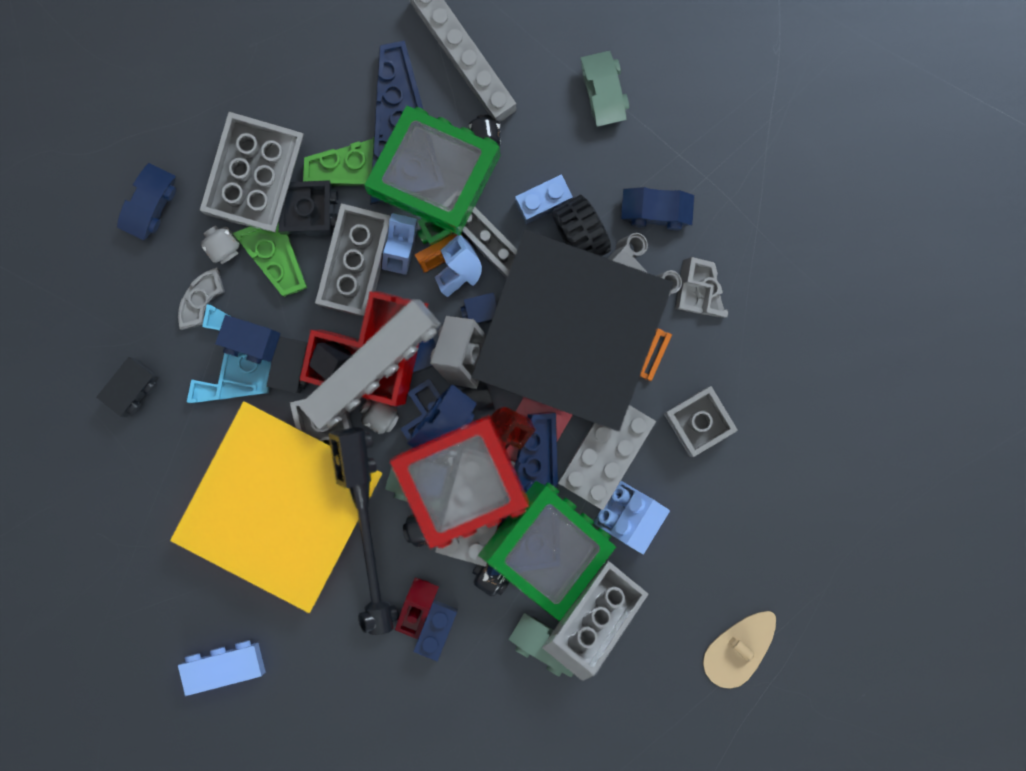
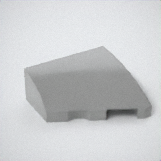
[675,257,728,318]

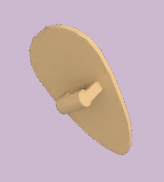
[703,611,776,689]

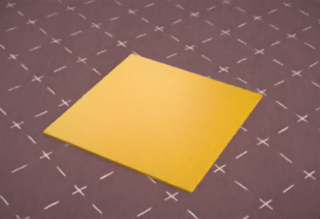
[170,401,383,613]

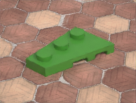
[303,137,374,187]
[233,222,307,297]

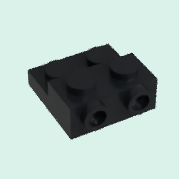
[278,180,339,237]

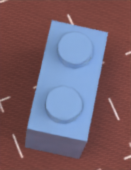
[515,174,573,224]

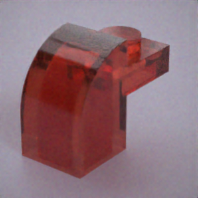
[478,407,536,451]

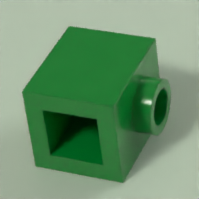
[417,219,453,246]

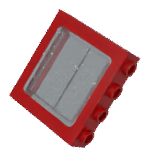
[390,414,529,549]

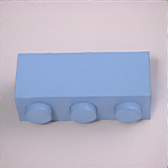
[178,640,266,696]

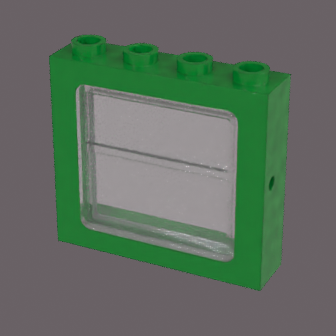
[364,105,501,236]
[477,481,616,621]

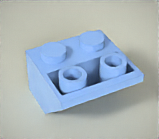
[593,481,670,555]

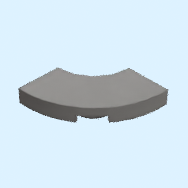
[178,268,225,330]

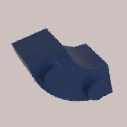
[117,163,176,240]
[621,187,694,230]
[407,384,477,462]

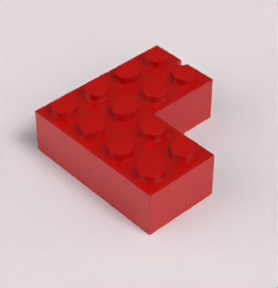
[300,291,428,406]

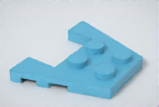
[187,304,272,403]

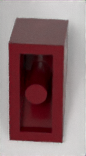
[395,577,439,639]

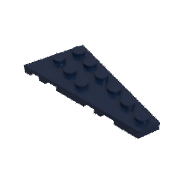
[370,40,444,205]
[486,412,560,576]

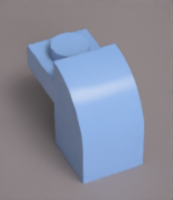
[382,213,417,275]
[435,235,482,297]

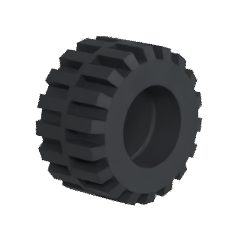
[553,195,611,256]

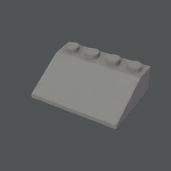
[200,112,304,232]

